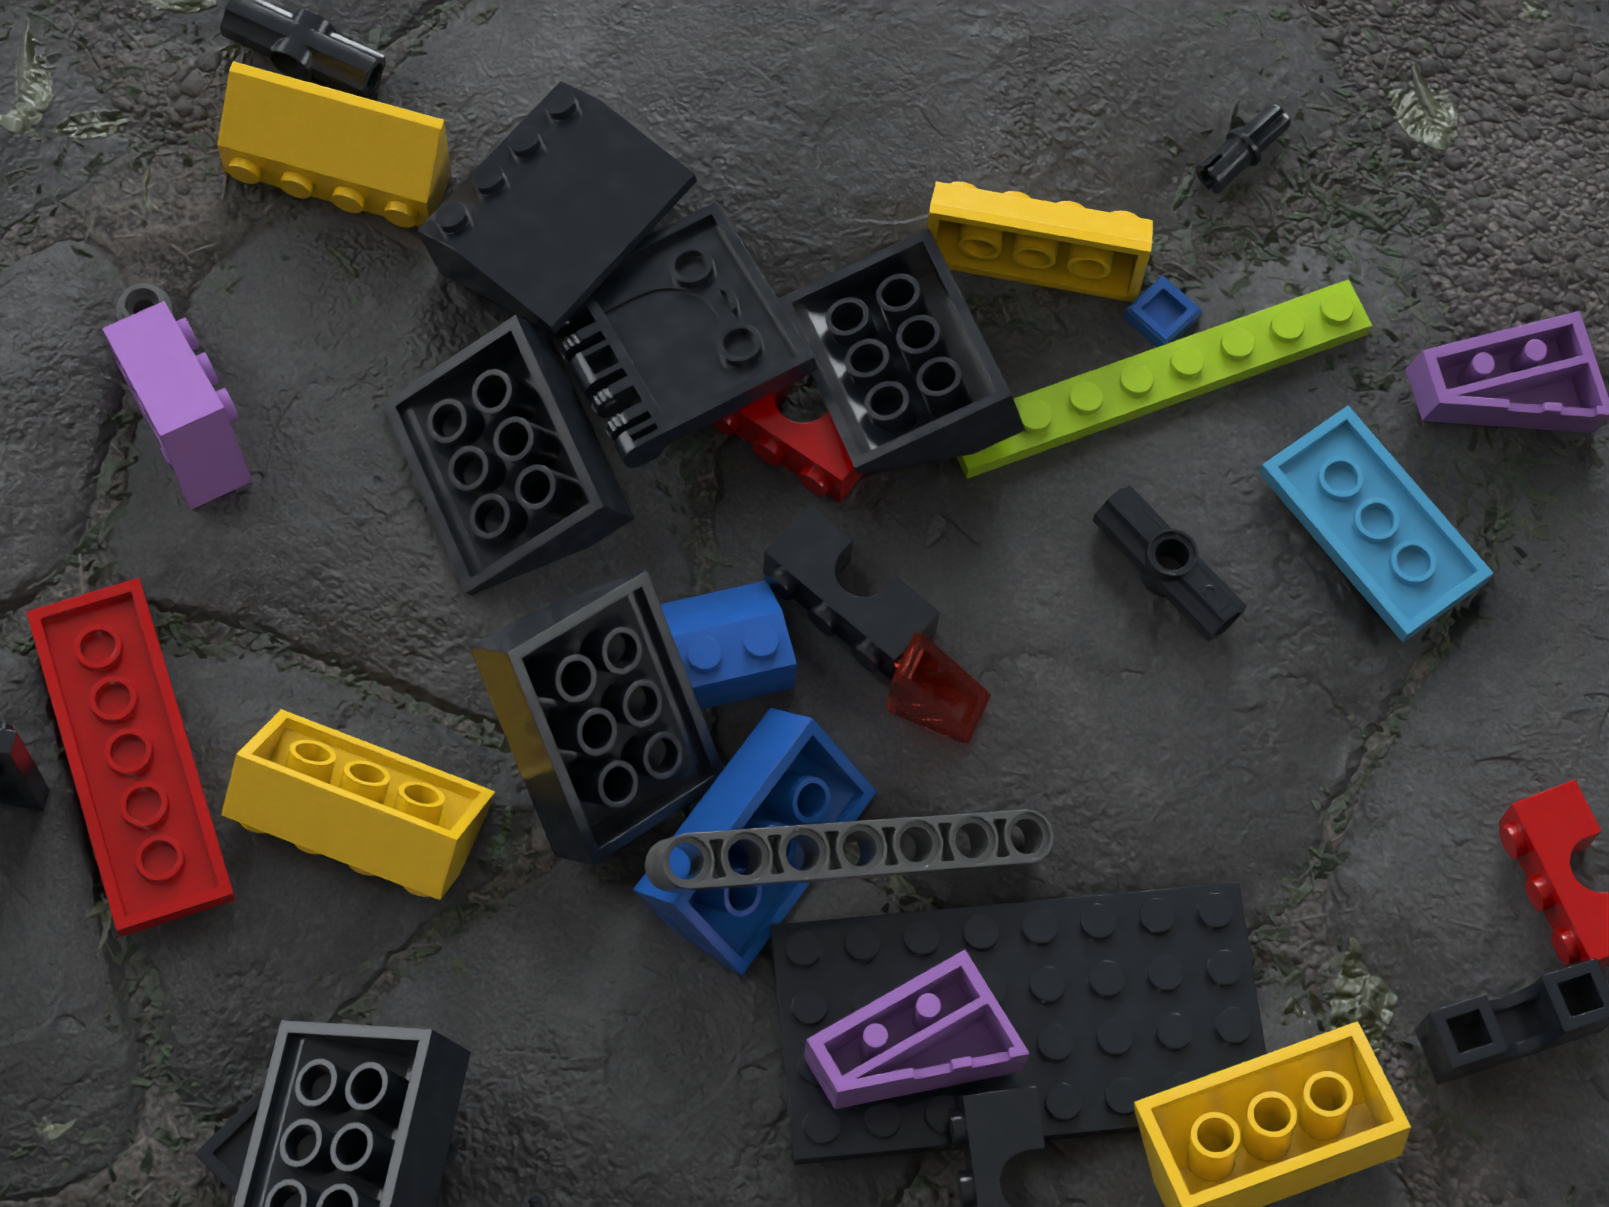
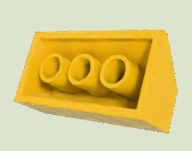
[217,61,452,228]
[927,181,1153,302]
[221,709,495,900]
[1134,1021,1411,1207]

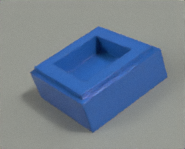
[1123,275,1203,348]

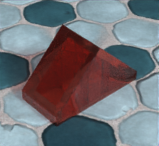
[886,633,991,744]

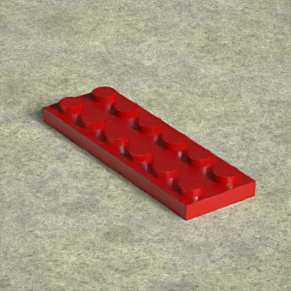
[26,578,236,937]

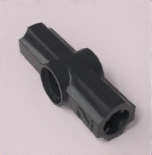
[220,0,386,98]
[1093,485,1247,642]

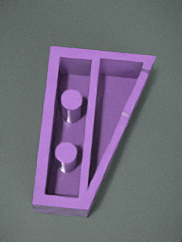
[102,301,253,510]
[1405,311,1609,433]
[804,950,1030,1109]

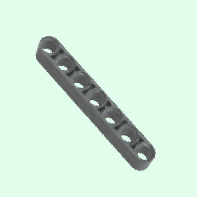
[645,809,1054,893]

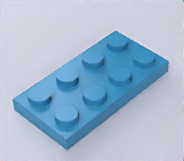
[1259,405,1493,643]

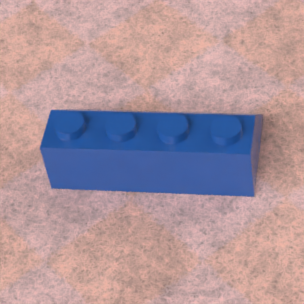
[660,581,797,709]
[633,708,877,975]

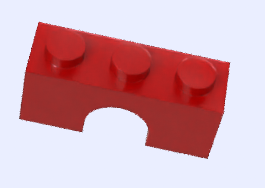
[711,385,863,503]
[1499,779,1609,969]

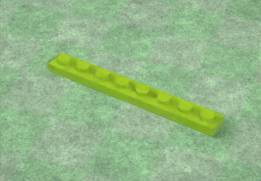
[957,279,1372,479]

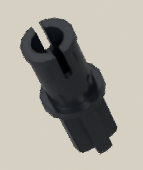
[1196,104,1291,193]

